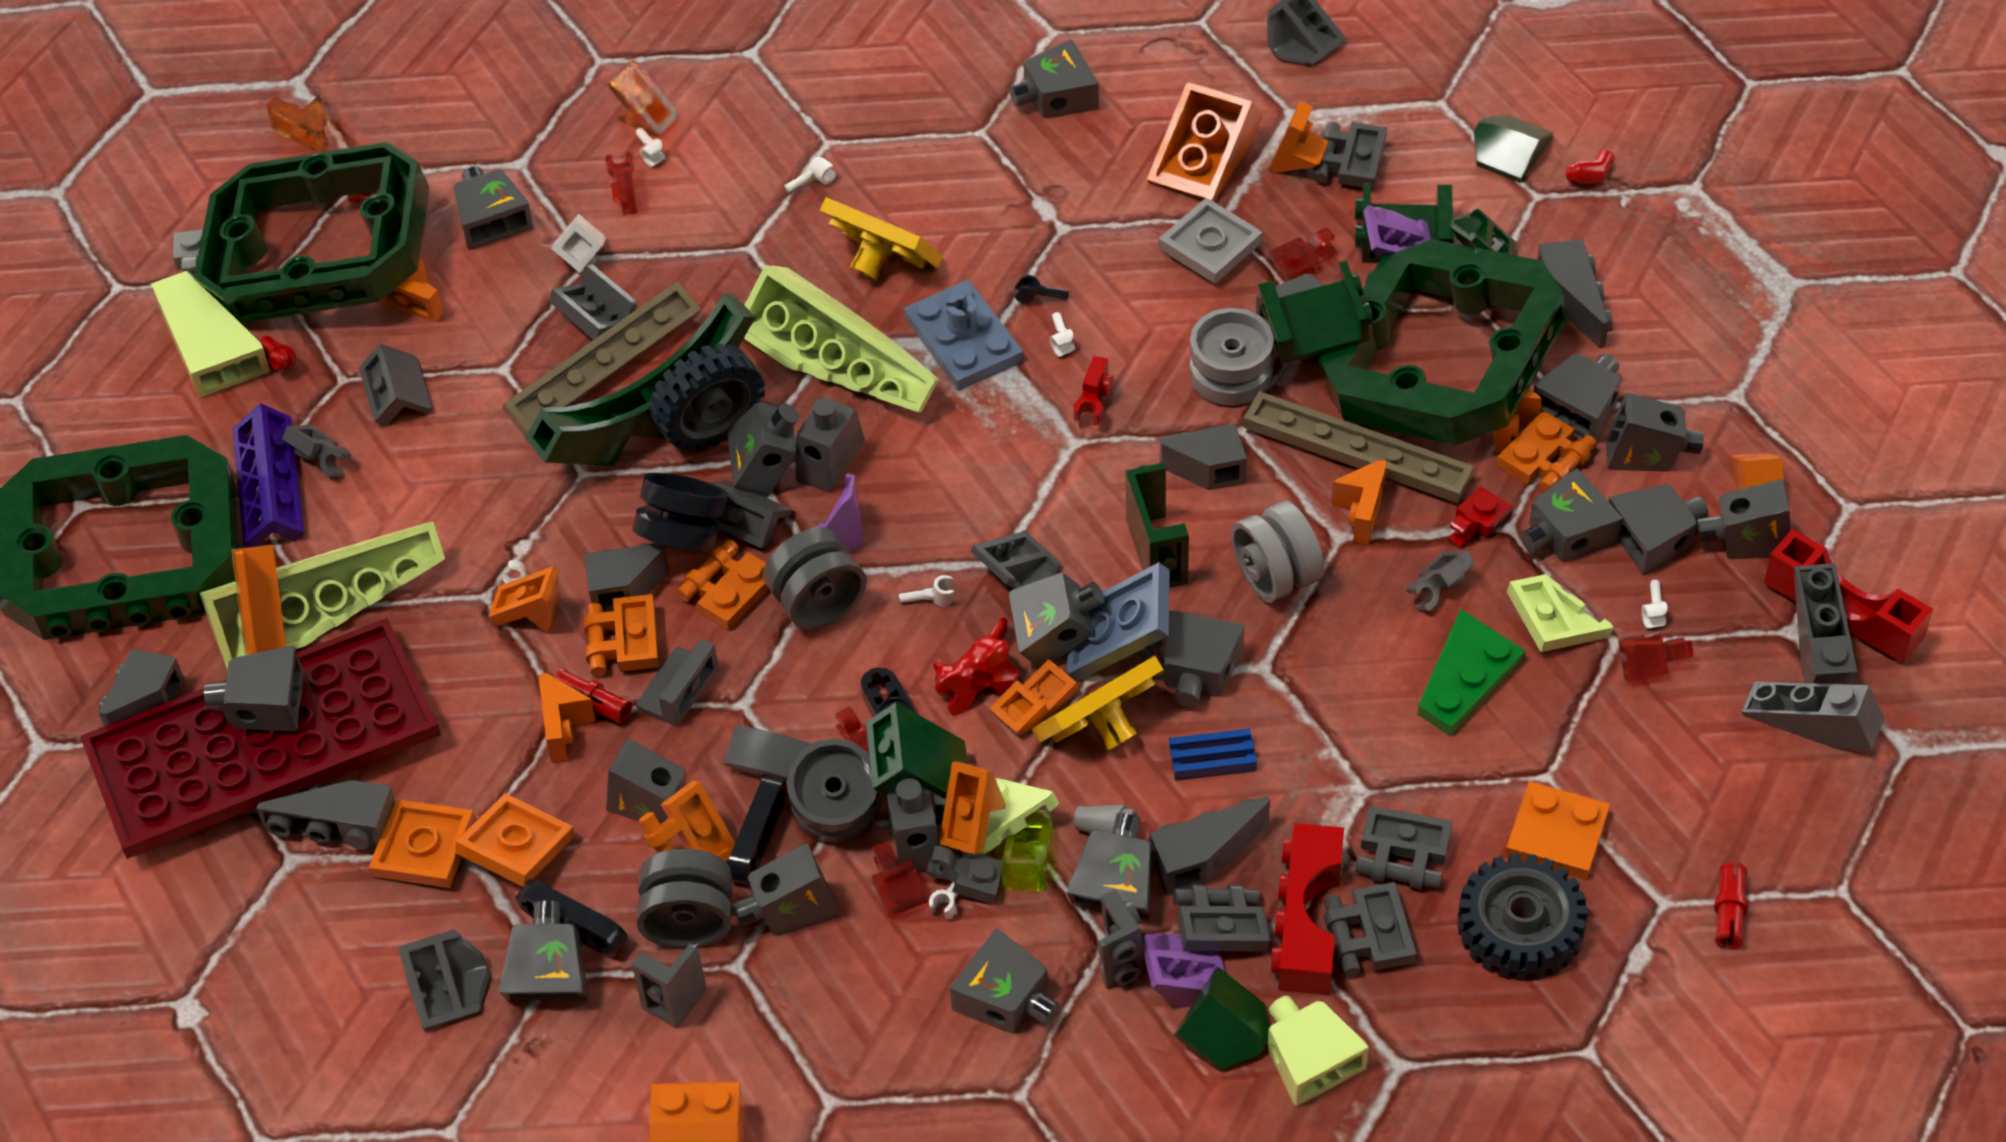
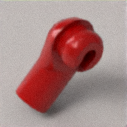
[1565,149,1615,185]
[259,336,296,370]

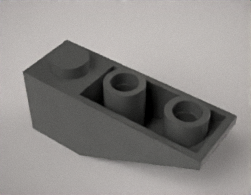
[1537,239,1613,348]
[1794,564,1857,685]
[1742,681,1884,750]
[257,780,396,850]
[1149,796,1270,896]

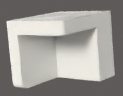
[551,214,606,272]

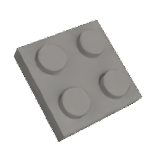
[1159,197,1263,284]

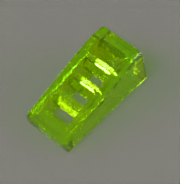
[1001,810,1054,891]

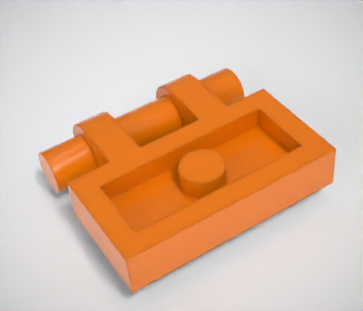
[1496,410,1597,492]
[676,539,770,631]
[584,594,659,676]
[639,781,735,862]

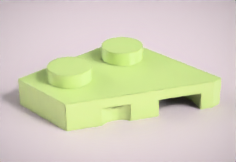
[1506,574,1613,652]
[979,777,1059,855]

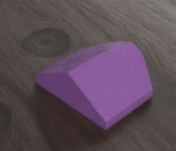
[1364,205,1431,260]
[816,473,864,552]
[1142,933,1225,1008]

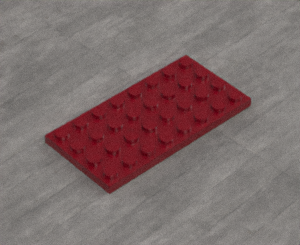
[80,618,441,859]

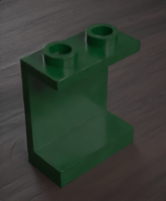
[1355,183,1454,263]
[1258,260,1374,365]
[1125,462,1189,588]
[866,702,968,826]

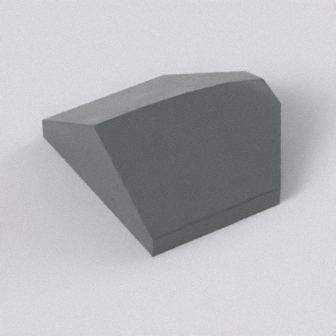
[1267,0,1347,67]
[971,531,1061,589]
[398,929,490,1030]

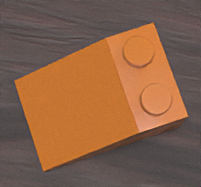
[1146,82,1262,202]
[649,1081,745,1142]

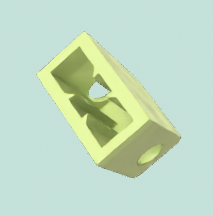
[1268,996,1369,1107]

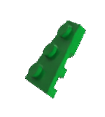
[1417,609,1525,736]

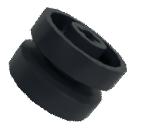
[632,473,728,551]

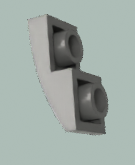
[723,725,811,782]

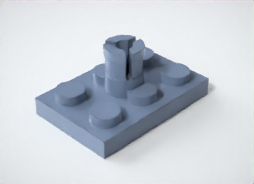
[903,279,1024,391]
[1067,562,1170,681]

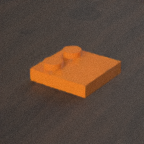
[1505,781,1610,880]
[455,793,573,887]
[368,799,477,888]

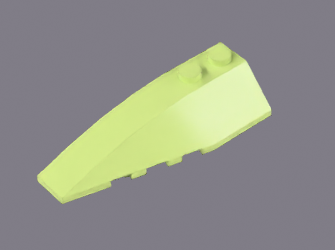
[744,265,939,412]
[200,521,445,671]

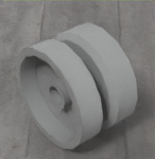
[1189,308,1274,406]
[1231,501,1324,603]

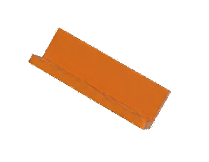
[231,545,286,655]

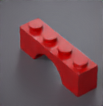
[1764,529,1933,664]
[1271,823,1344,995]

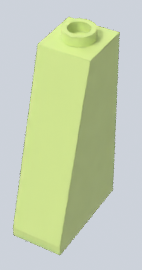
[151,271,270,398]

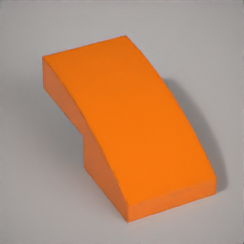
[989,659,1080,736]

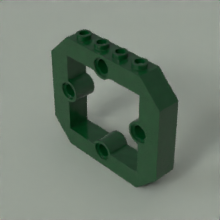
[193,142,430,323]
[1318,239,1567,445]
[0,435,238,640]

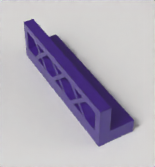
[232,403,304,547]

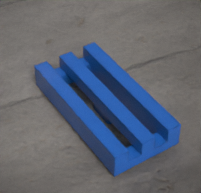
[1169,728,1257,780]

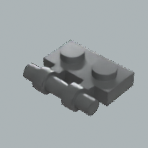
[1312,122,1387,189]
[1355,805,1453,889]
[1324,882,1417,977]
[1173,884,1270,951]

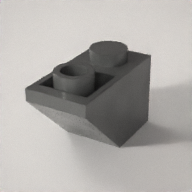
[1160,423,1247,490]
[584,543,668,612]
[99,649,185,726]

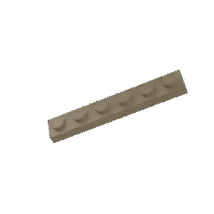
[502,281,701,437]
[1243,391,1474,503]

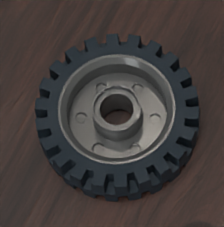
[649,343,765,451]
[1458,853,1587,981]

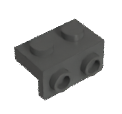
[549,264,637,340]
[1098,889,1145,989]

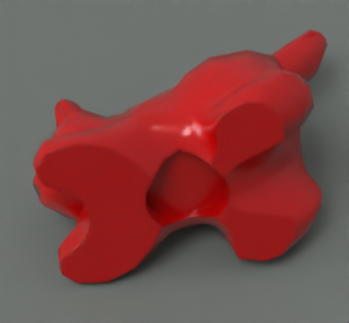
[933,618,1019,715]

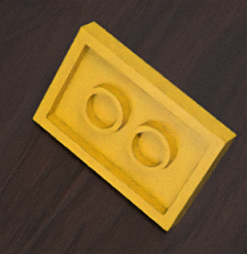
[820,197,943,280]
[1032,656,1163,750]

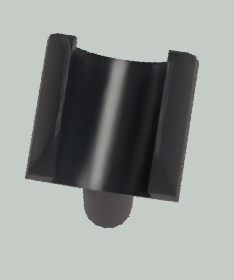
[1015,275,1069,304]

